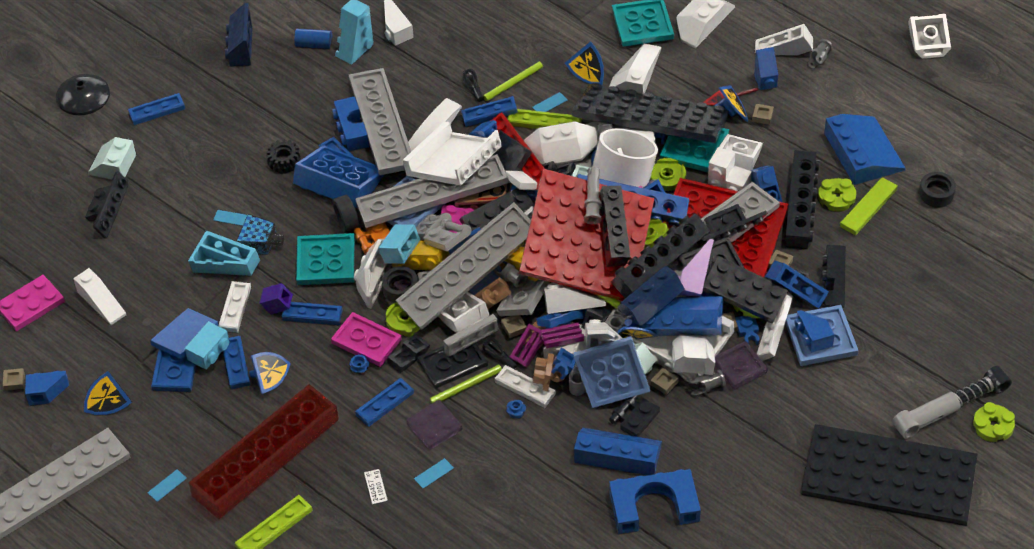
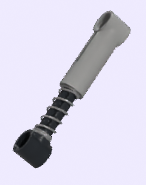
[892,366,1012,439]

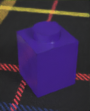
[260,283,293,314]

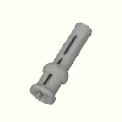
[584,167,602,224]

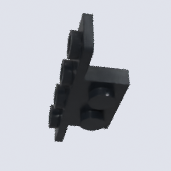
[85,171,129,238]
[697,204,768,247]
[822,245,846,308]

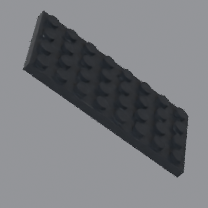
[572,83,729,143]
[801,424,978,526]

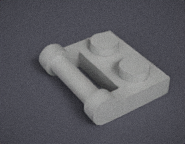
[416,213,452,240]
[423,218,471,251]

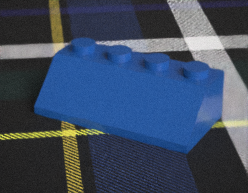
[639,296,723,336]
[574,428,662,475]

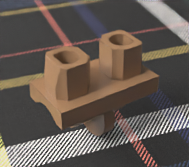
[474,277,511,309]
[532,353,565,391]

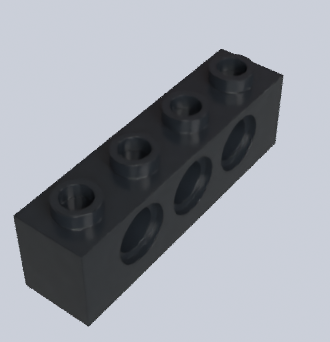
[599,186,630,267]

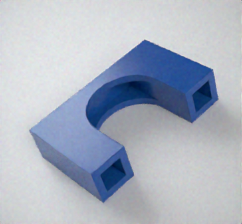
[609,469,701,534]

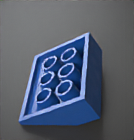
[824,114,906,185]
[293,145,385,208]

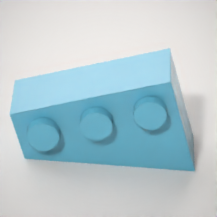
[335,0,373,65]
[188,231,260,276]

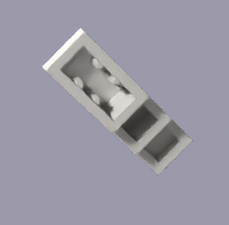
[408,98,462,152]

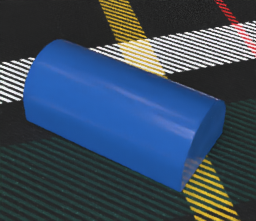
[294,29,332,49]

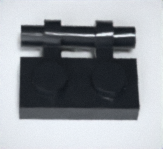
[609,395,660,437]

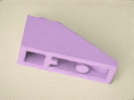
[678,239,714,297]

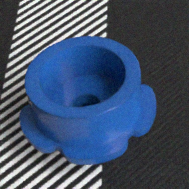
[350,355,369,373]
[506,400,526,419]

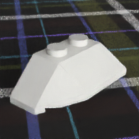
[677,0,735,49]
[524,122,598,165]
[354,239,392,309]

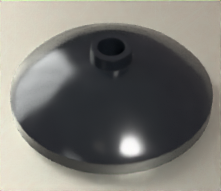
[56,74,110,115]

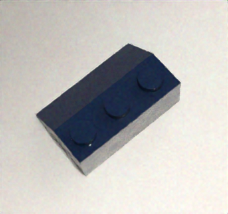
[225,3,253,66]
[618,266,685,326]

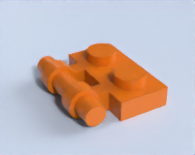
[354,222,390,255]

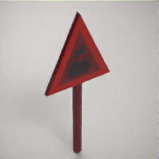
[703,88,758,106]

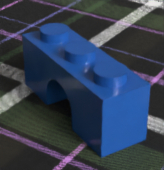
[332,97,369,152]

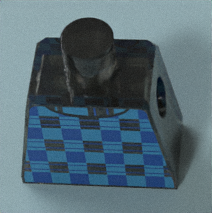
[236,214,284,255]

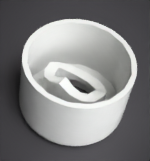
[592,129,658,188]

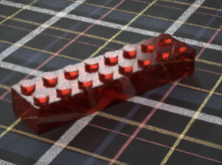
[188,384,339,519]

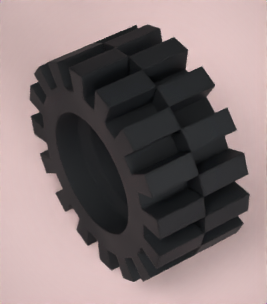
[266,139,301,174]

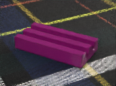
[541,323,584,349]
[509,324,543,368]

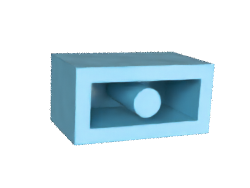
[378,224,420,264]
[185,321,230,369]

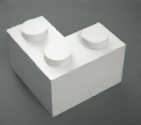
[708,148,752,192]

